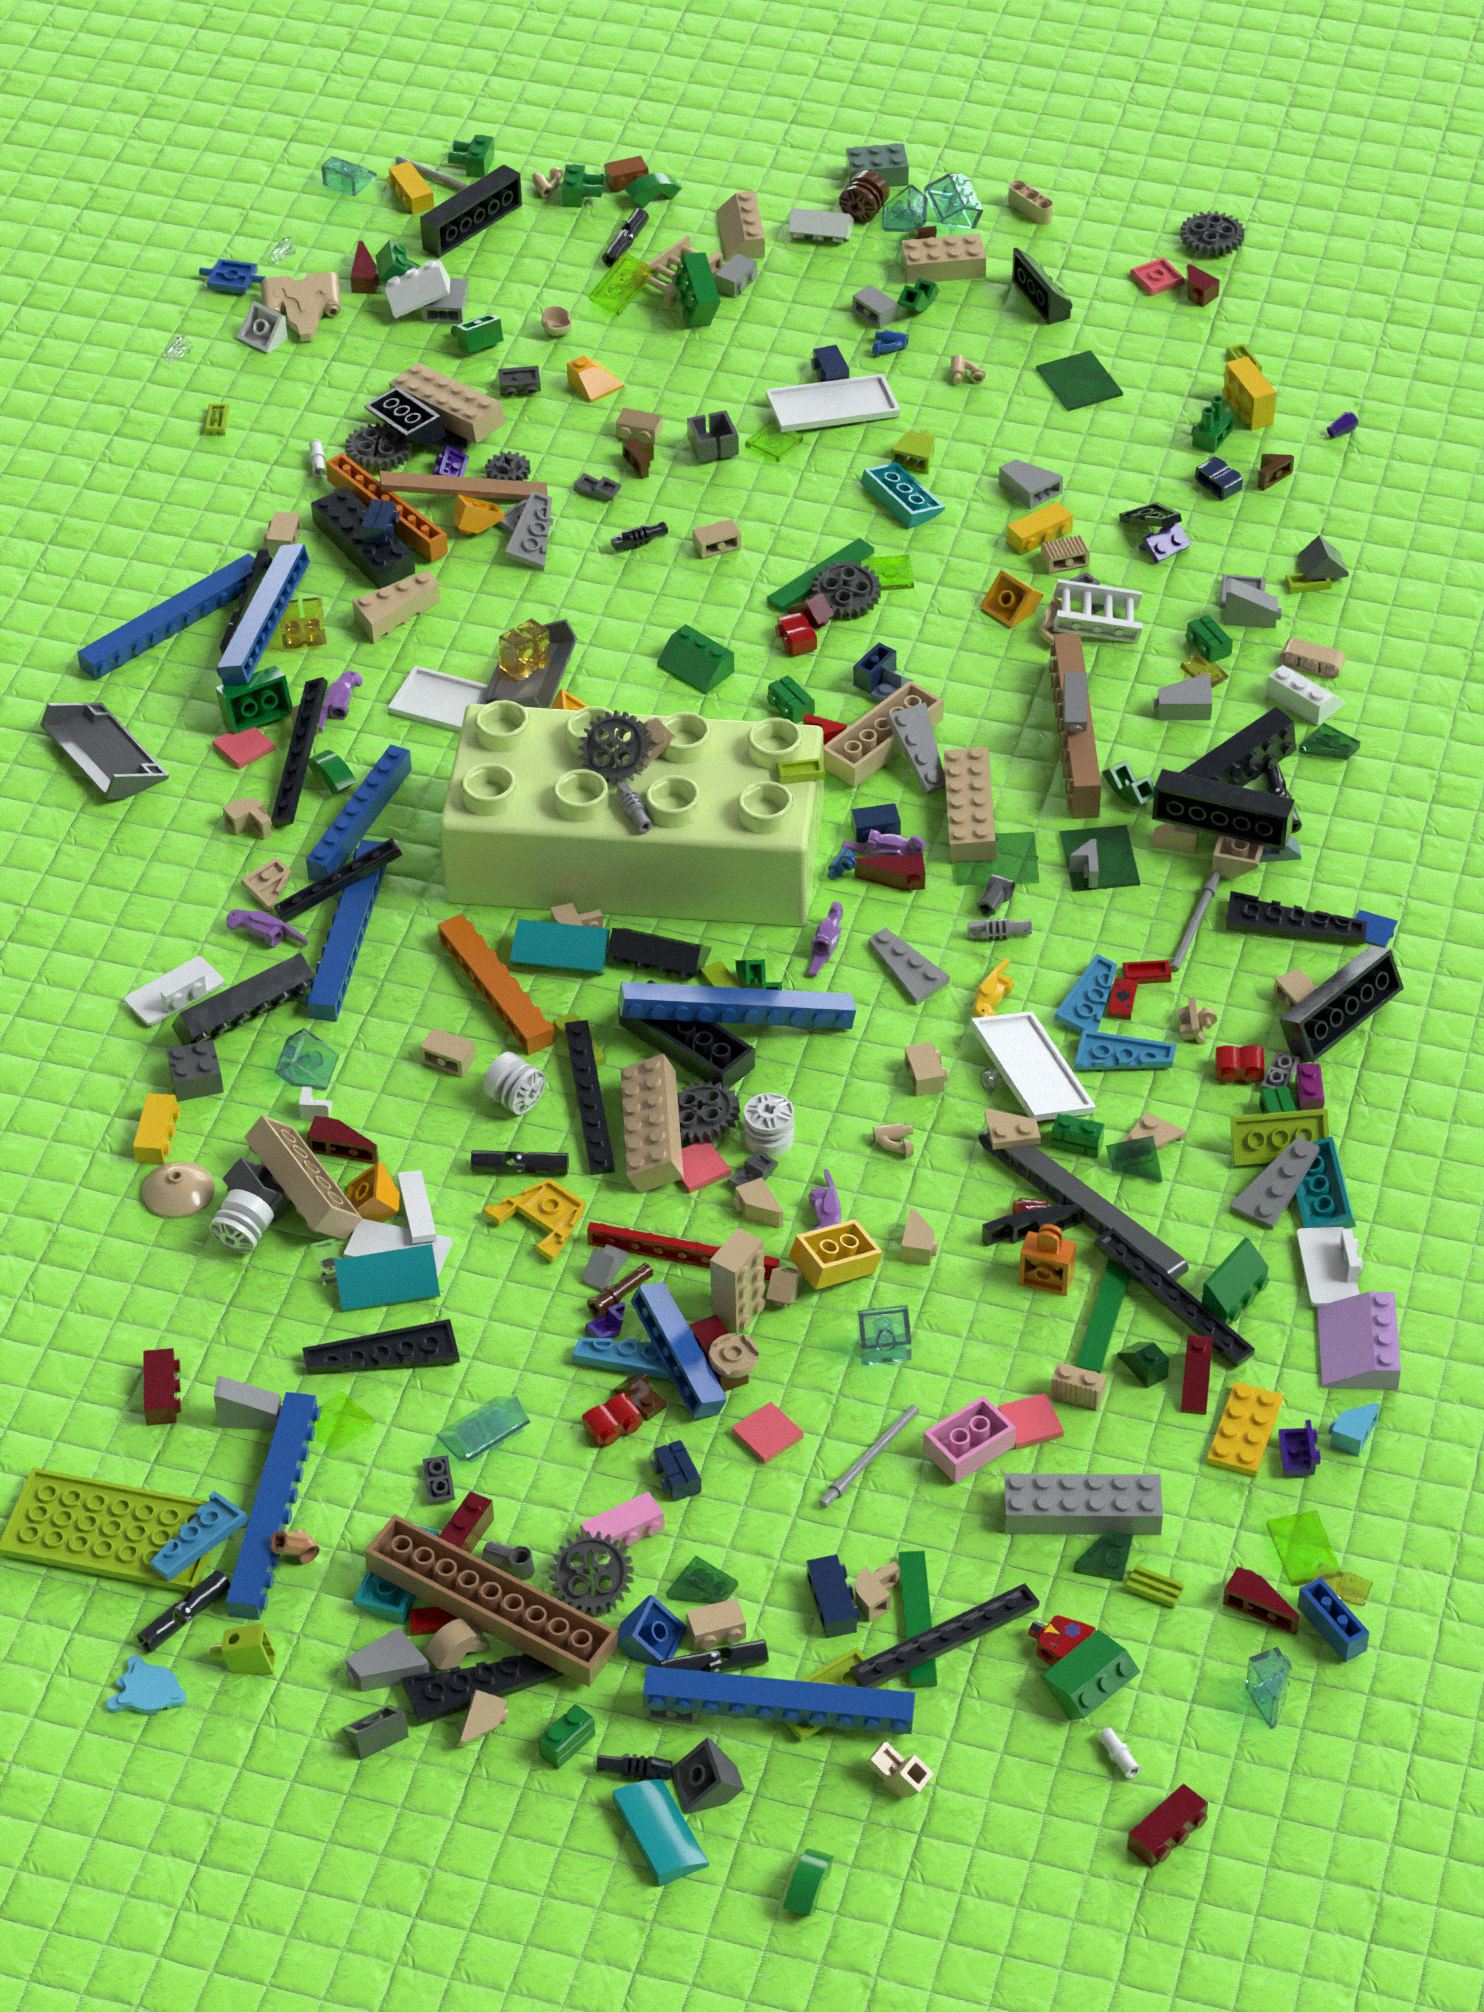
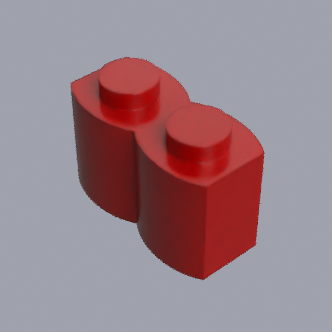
[775,612,817,655]
[1215,1045,1265,1083]
[582,1393,642,1447]

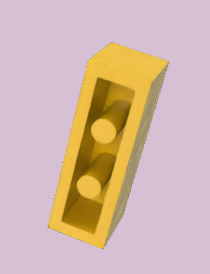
[387,161,434,214]
[1006,502,1073,555]
[133,1093,181,1165]

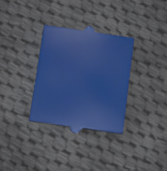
[1355,909,1398,948]

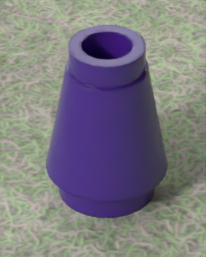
[1327,411,1358,438]

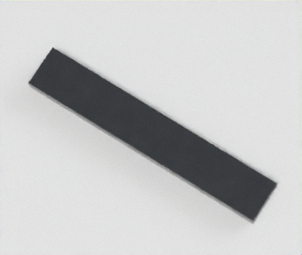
[274,838,403,923]

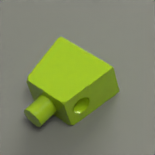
[891,429,935,474]
[210,1623,277,1675]

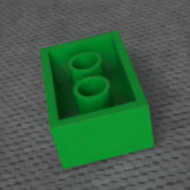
[672,252,721,327]
[215,665,293,735]

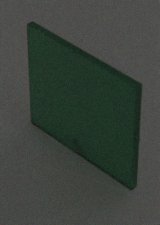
[1036,350,1123,411]
[1059,825,1140,892]
[955,832,1039,886]

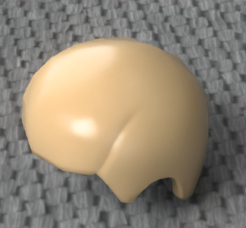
[541,306,572,336]

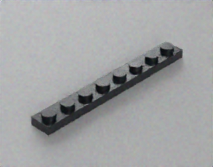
[271,677,328,828]
[565,1020,615,1175]
[1094,1227,1255,1368]
[849,1583,1040,1688]

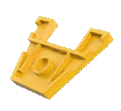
[483,1178,586,1263]

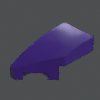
[584,1301,626,1340]

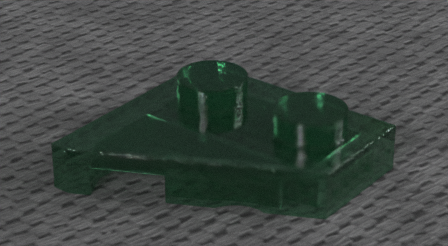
[1106,1135,1163,1183]

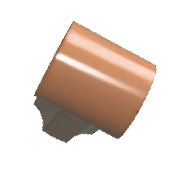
[270,1529,320,1563]

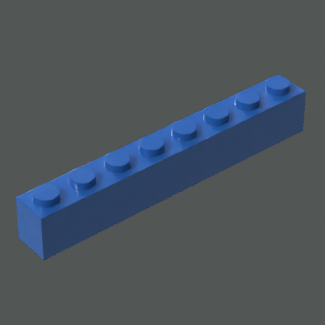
[306,744,412,881]

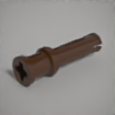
[587,1263,654,1318]

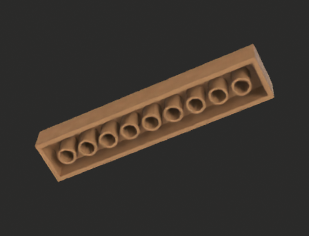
[1049,633,1101,819]
[365,1514,618,1687]

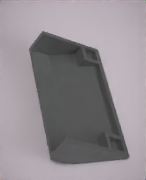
[481,619,578,709]
[40,703,170,800]

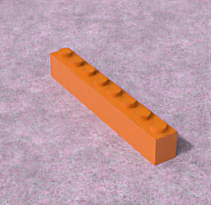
[326,453,448,562]
[437,914,555,1055]

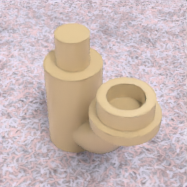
[532,167,564,198]
[950,355,986,384]
[873,1123,914,1158]

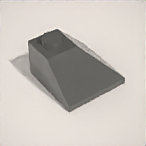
[672,1738,744,1814]

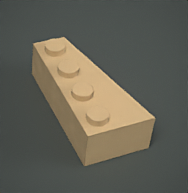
[352,570,440,644]

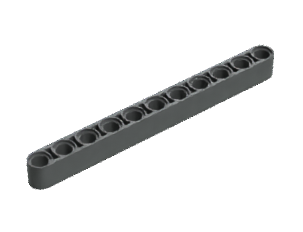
[978,1129,1189,1281]

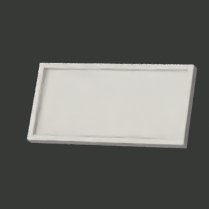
[765,374,900,433]
[388,666,488,733]
[969,1011,1096,1121]

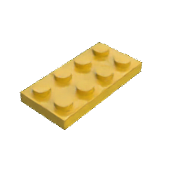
[1207,1382,1284,1477]

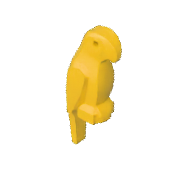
[973,958,1014,1018]

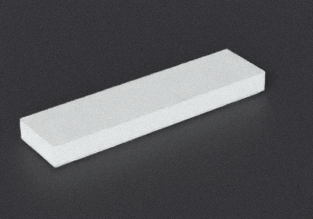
[397,1170,437,1244]

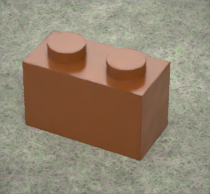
[604,155,649,192]

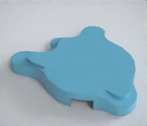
[107,1655,186,1715]

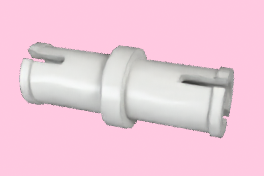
[309,439,326,477]
[1098,1728,1141,1779]

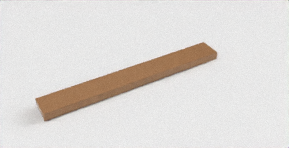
[380,471,548,501]

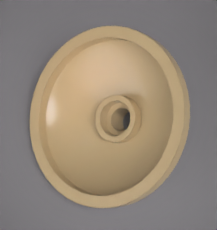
[142,1161,215,1219]

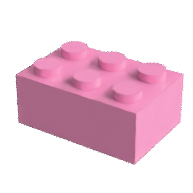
[923,1395,1016,1484]

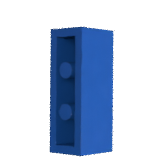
[1297,1577,1370,1662]

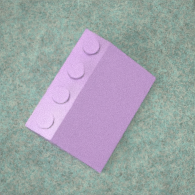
[1317,1291,1401,1390]

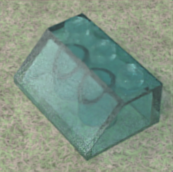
[924,173,984,229]
[436,1396,531,1463]

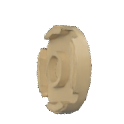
[709,1333,759,1378]

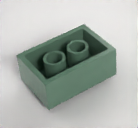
[846,143,909,187]

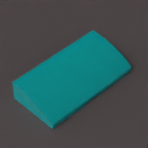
[861,462,945,528]
[510,919,610,975]
[1296,1136,1356,1229]
[334,1244,440,1312]
[353,1526,439,1625]
[612,1779,709,1887]

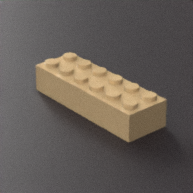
[389,362,506,444]
[823,680,944,788]
[944,747,997,864]
[620,1053,684,1193]
[244,1115,363,1240]

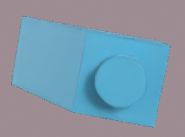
[1328,1403,1380,1457]

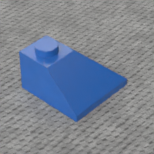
[617,1595,688,1667]

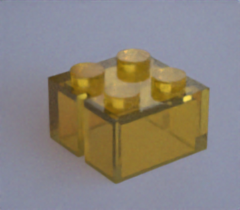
[280,597,327,649]
[499,618,550,683]

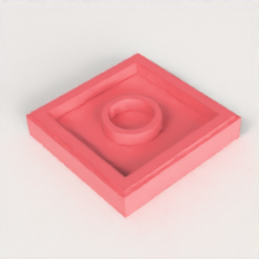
[1130,257,1185,296]
[213,727,275,769]
[679,1139,731,1193]
[998,1393,1064,1449]
[732,1402,804,1464]

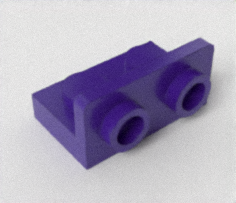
[431,446,469,477]

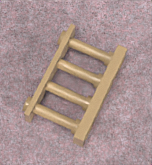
[634,235,723,307]

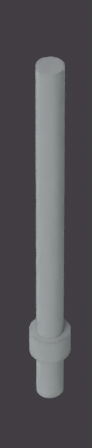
[396,156,470,191]
[1170,871,1221,972]
[819,1405,919,1509]

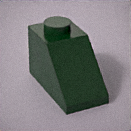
[1117,1342,1169,1389]

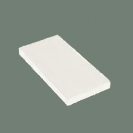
[343,1219,453,1277]

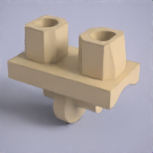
[1178,997,1217,1044]

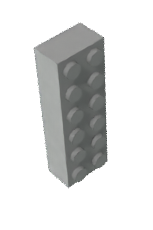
[1004,1474,1163,1535]

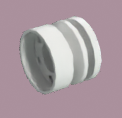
[482,1052,546,1115]
[744,1093,795,1157]
[208,1189,274,1254]

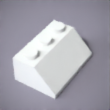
[788,208,854,243]
[385,259,450,319]
[1267,665,1346,726]

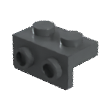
[498,366,541,396]

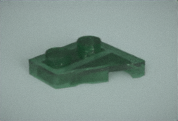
[1299,723,1360,760]
[1073,1530,1133,1582]
[666,1555,738,1604]

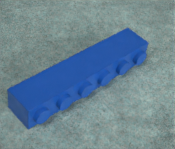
[631,1282,727,1419]

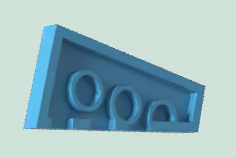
[1054,954,1117,1034]
[1074,1030,1176,1070]
[572,1338,671,1380]
[150,1490,249,1582]

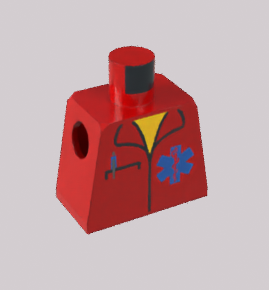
[1028,1615,1096,1666]

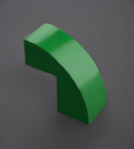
[625,173,682,208]
[897,278,939,312]
[308,750,357,795]
[1102,760,1154,805]
[735,959,782,990]
[783,1848,834,1916]

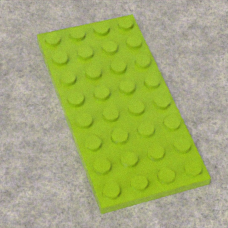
[0,1467,214,1592]

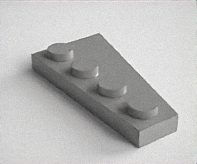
[504,490,552,571]
[886,702,946,794]
[869,927,950,1005]
[1229,1137,1320,1229]

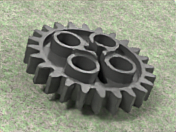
[1180,211,1244,257]
[345,423,412,472]
[812,559,881,620]
[578,710,653,786]
[677,1081,741,1145]
[549,1531,635,1617]

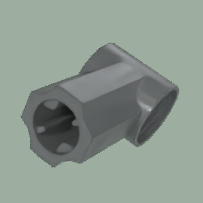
[977,874,1015,917]
[481,1541,535,1580]

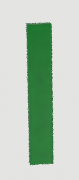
[767,538,874,612]
[1076,1259,1130,1374]
[898,1551,937,1688]

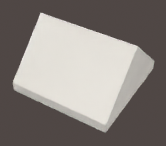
[237,301,288,353]

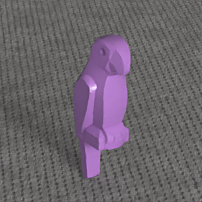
[319,671,362,733]
[841,829,926,857]
[809,901,843,976]
[226,909,308,948]
[809,1169,842,1231]

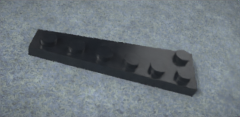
[219,548,273,656]
[1226,891,1367,945]
[302,1319,460,1373]
[401,1653,565,1725]

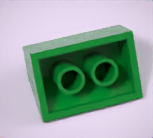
[657,624,735,694]
[1202,1237,1269,1326]
[1040,1630,1141,1720]

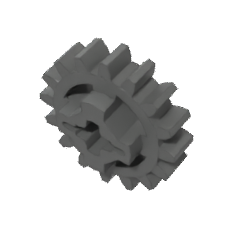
[485,451,531,481]

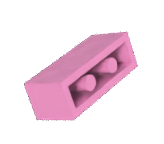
[580,1492,664,1560]

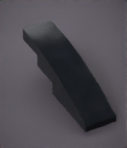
[982,1204,1082,1247]

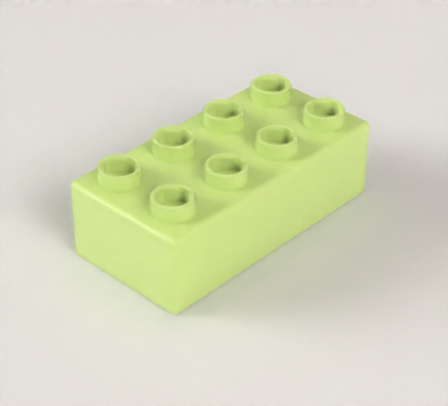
[440,700,824,927]

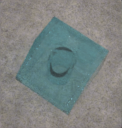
[321,156,377,196]
[882,184,928,232]
[274,1027,340,1091]
[857,1305,912,1365]
[1245,1647,1292,1730]

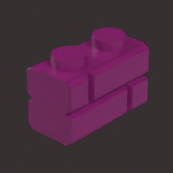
[1295,1064,1325,1111]

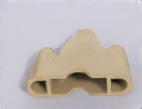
[260,272,341,342]

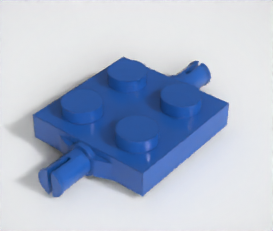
[199,259,266,294]

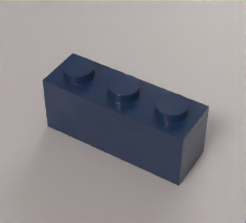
[806,1554,861,1639]

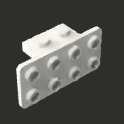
[124,956,225,1026]
[1296,1227,1363,1307]

